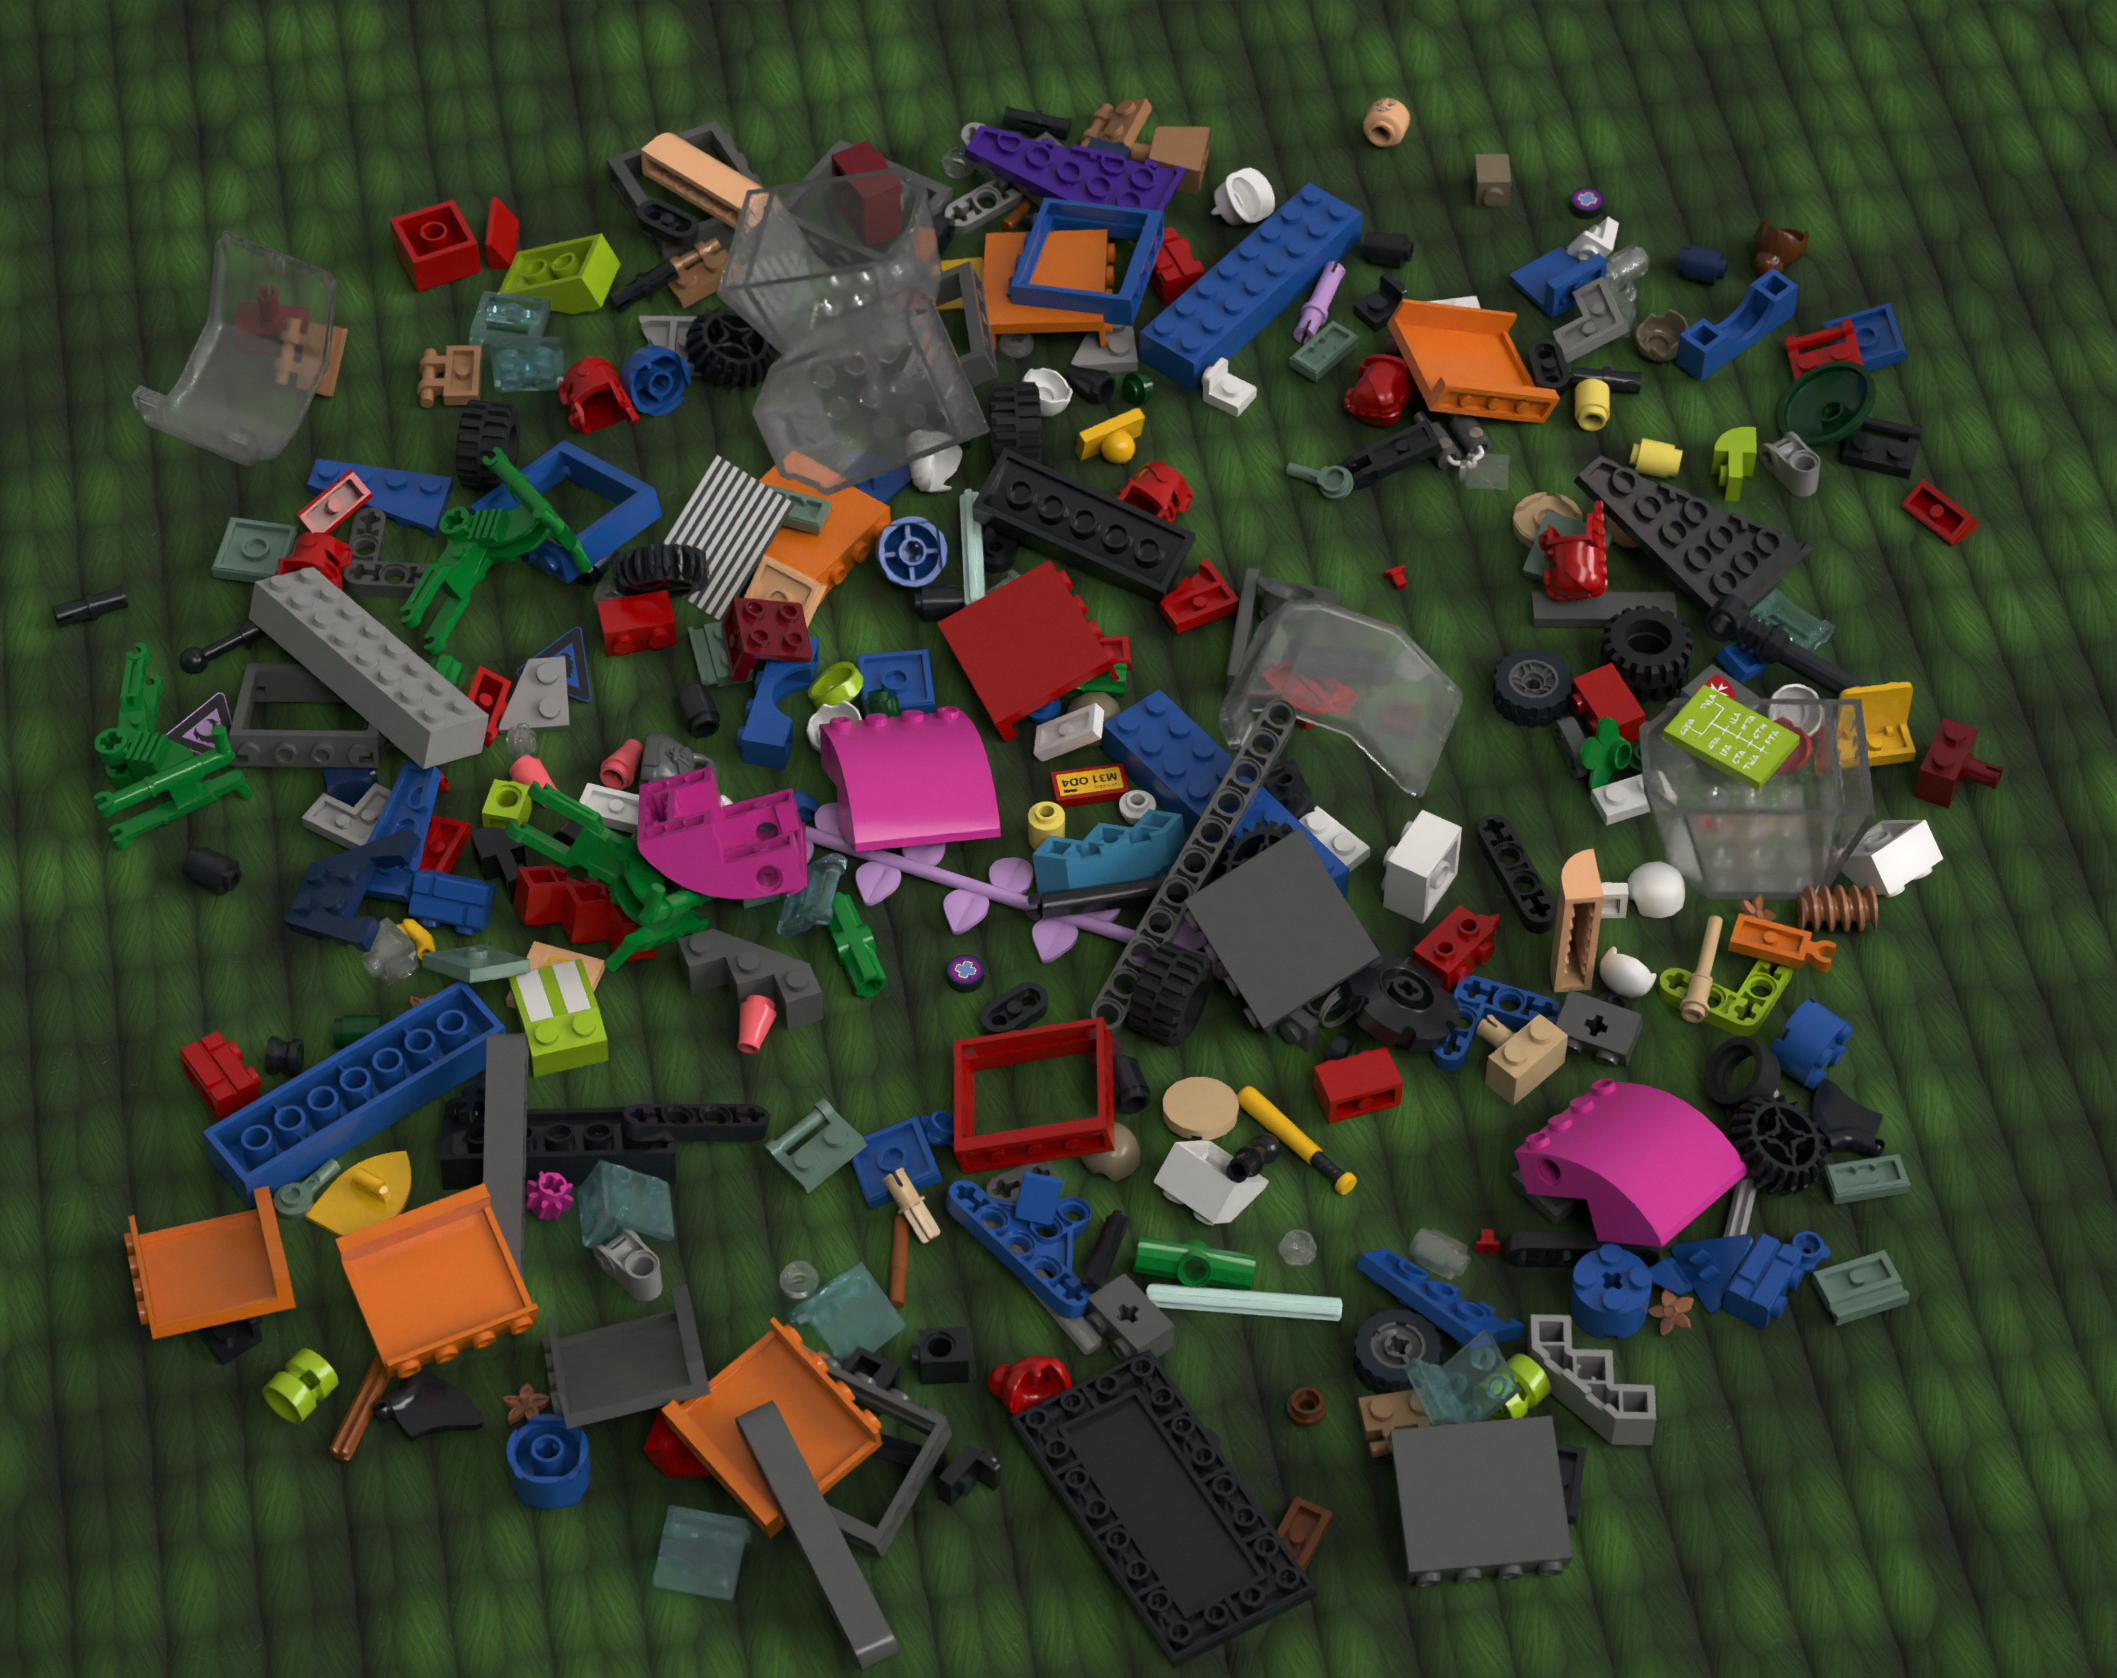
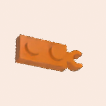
[1728,913,1836,972]

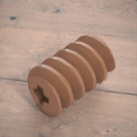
[1797,885,1878,932]

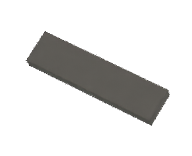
[1226,568,1260,700]
[1531,592,1677,627]

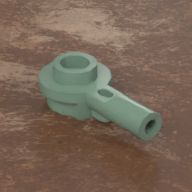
[1286,462,1354,500]
[274,1158,341,1220]

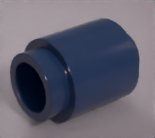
[1676,245,1728,285]

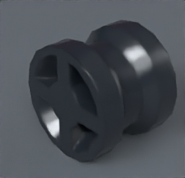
[265,1036,304,1077]

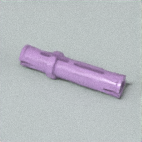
[1293,261,1345,344]

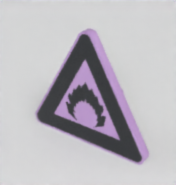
[167,693,240,768]

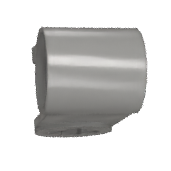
[1759,431,1820,497]
[593,1226,663,1302]

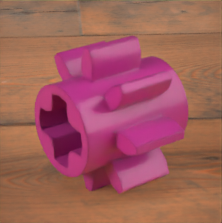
[525,1171,574,1220]

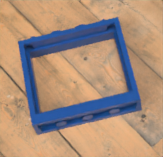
[1007,197,1165,326]
[470,440,662,584]

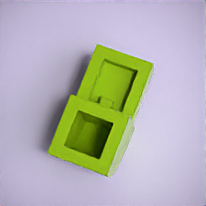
[1711,427,1757,501]

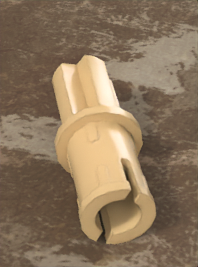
[882,1167,941,1244]

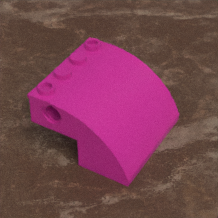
[819,706,1001,852]
[637,766,808,899]
[1514,1078,1747,1247]

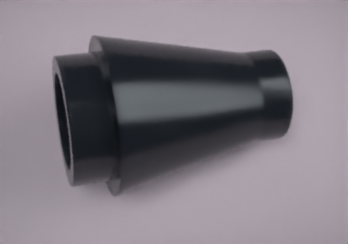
[1063,364,1115,403]

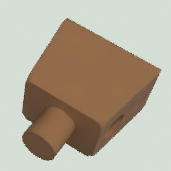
[1131,126,1210,195]

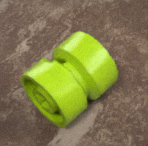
[262,1348,339,1425]
[1474,1353,1551,1421]

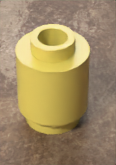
[1575,379,1610,431]
[1629,438,1683,479]
[1028,802,1065,851]

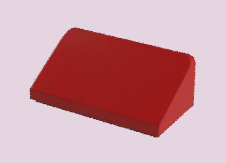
[485,197,519,270]
[1900,479,1979,546]

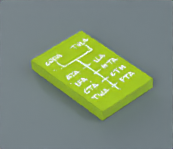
[1662,684,1800,791]

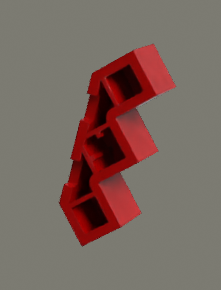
[513,865,656,962]

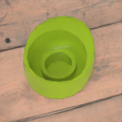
[808,662,864,709]

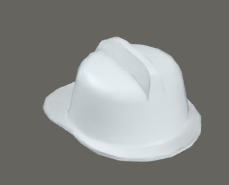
[1211,168,1275,226]

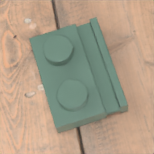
[688,621,753,687]
[1812,1250,1910,1326]

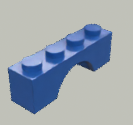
[1676,268,1799,381]
[736,636,820,770]

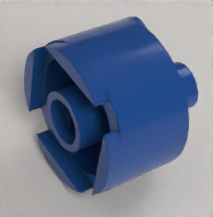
[1770,999,1855,1091]
[1569,1243,1653,1339]
[507,1414,591,1509]

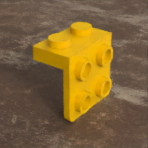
[1832,682,1916,770]

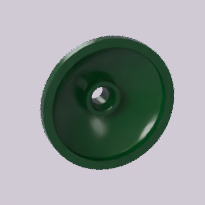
[1777,361,1877,447]

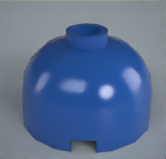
[619,345,691,416]
[875,516,948,588]

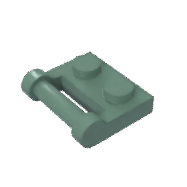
[763,1098,867,1194]

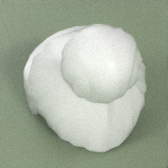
[907,435,962,494]

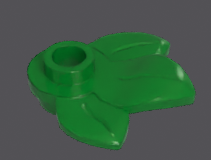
[1578,717,1632,789]

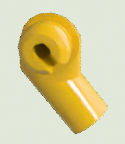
[393,918,436,960]

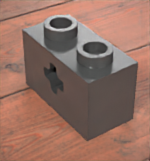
[1555,990,1643,1067]
[1086,1273,1175,1362]

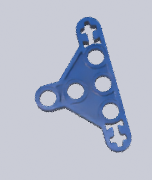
[945,1180,1092,1319]

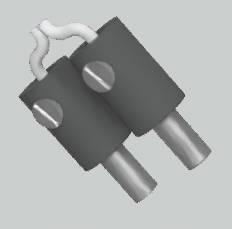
[1413,411,1492,469]

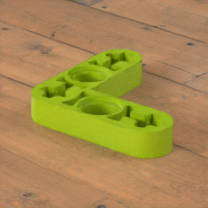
[1658,959,1794,1037]

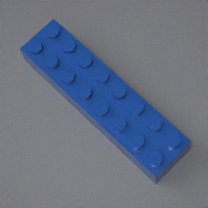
[1139,182,1363,392]
[1102,689,1349,898]
[203,980,506,1209]

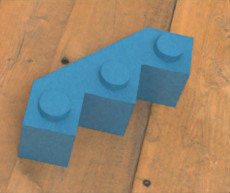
[1032,809,1186,893]

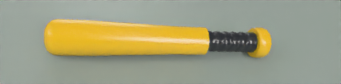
[1237,1086,1357,1195]

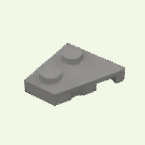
[639,316,702,376]
[1072,324,1138,373]
[499,656,570,735]

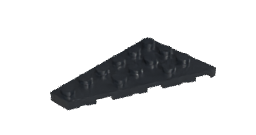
[1573,455,1813,622]

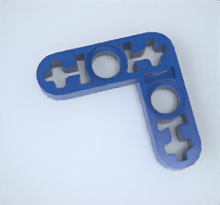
[1432,976,1562,1071]

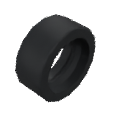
[1704,1036,1781,1112]

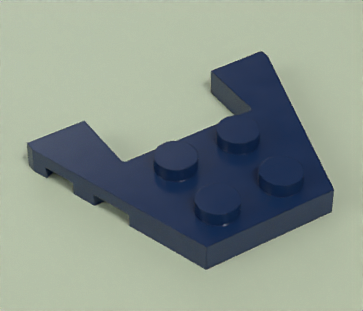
[284,829,420,952]

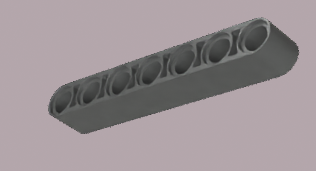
[483,1033,528,1280]
[735,1400,899,1671]

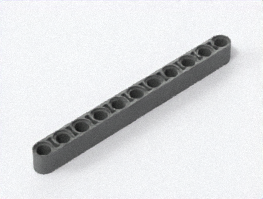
[1089,698,1297,1041]

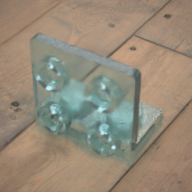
[490,336,564,393]
[578,1160,674,1249]
[787,1262,906,1364]
[1403,1330,1519,1426]
[652,1505,755,1601]

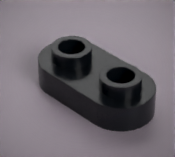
[637,199,699,246]
[1527,338,1570,396]
[983,527,1021,574]
[980,982,1048,1036]

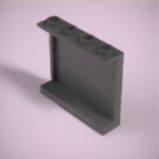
[1183,828,1383,1034]
[542,1284,711,1429]
[1387,1416,1573,1588]

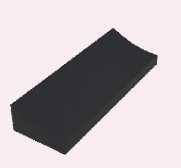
[972,448,1196,605]
[440,1107,677,1190]

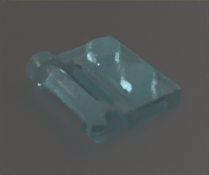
[469,291,551,354]
[1750,589,1835,652]
[776,853,848,939]

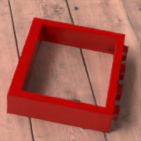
[954,1017,1115,1174]

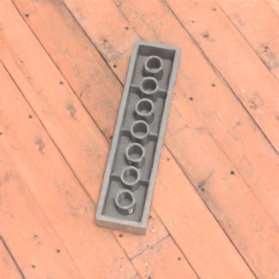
[249,567,489,769]

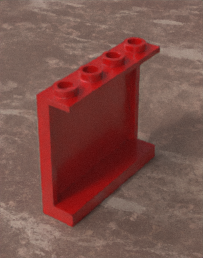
[937,560,1119,743]

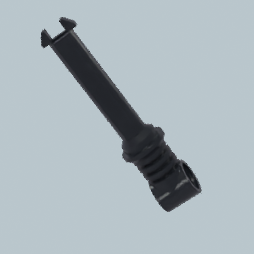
[1703,595,1870,697]
[1025,856,1227,921]

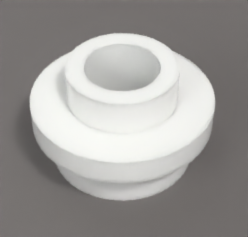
[1119,790,1156,825]

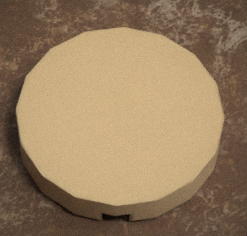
[1512,492,1583,549]
[1162,1077,1239,1140]

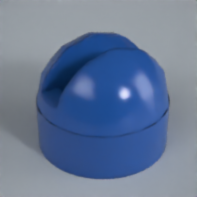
[794,790,818,823]

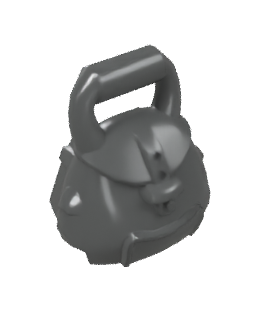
[638,733,719,789]

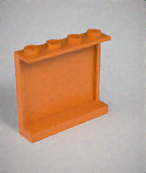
[982,229,1116,350]
[1387,299,1560,424]
[753,451,890,604]
[335,1183,538,1379]
[124,1186,296,1339]
[661,1317,882,1539]

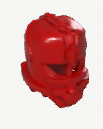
[1344,354,1420,428]
[558,356,639,434]
[1116,461,1194,523]
[1539,500,1608,602]
[275,531,353,590]

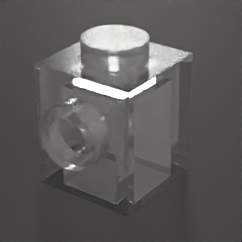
[360,917,419,987]

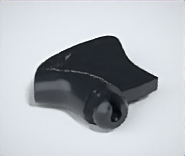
[1811,1079,1886,1158]
[373,1371,483,1442]

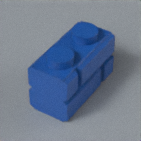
[408,869,496,935]
[1722,1233,1805,1329]

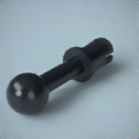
[179,620,268,674]
[1226,1133,1281,1183]

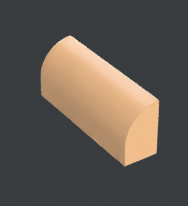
[641,133,779,234]
[1550,849,1604,993]

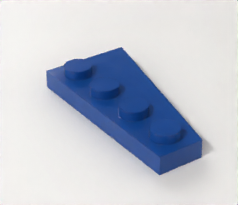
[307,459,453,538]
[364,761,442,903]
[1356,1248,1524,1350]

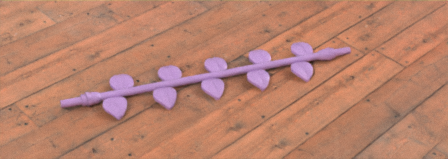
[758,802,1229,991]

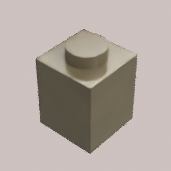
[1473,154,1511,207]

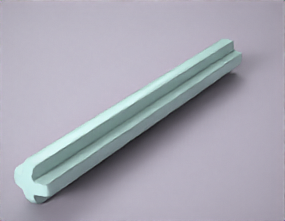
[960,488,986,606]
[1146,1283,1342,1321]

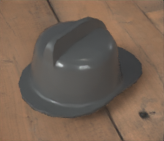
[1257,577,1341,627]

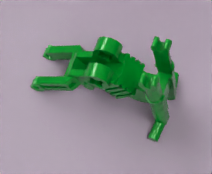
[400,447,592,656]
[93,642,253,850]
[504,781,718,972]

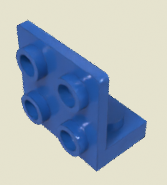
[1510,247,1607,318]

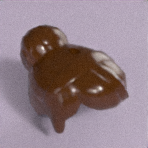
[1753,218,1809,277]

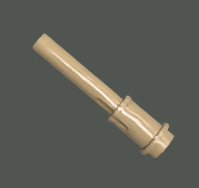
[1679,916,1723,1023]

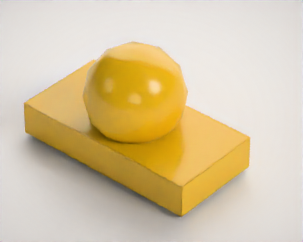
[1075,408,1145,464]

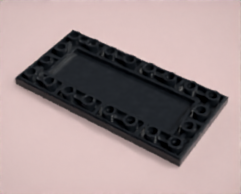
[1010,1349,1316,1669]

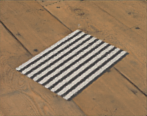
[664,455,795,622]

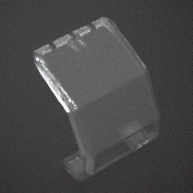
[132,231,338,466]
[1219,601,1464,798]

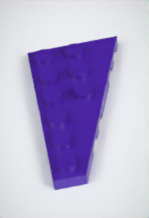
[964,125,1187,243]

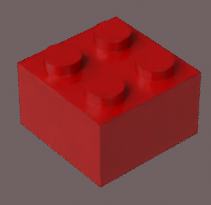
[390,200,481,292]

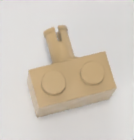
[1476,1014,1568,1106]

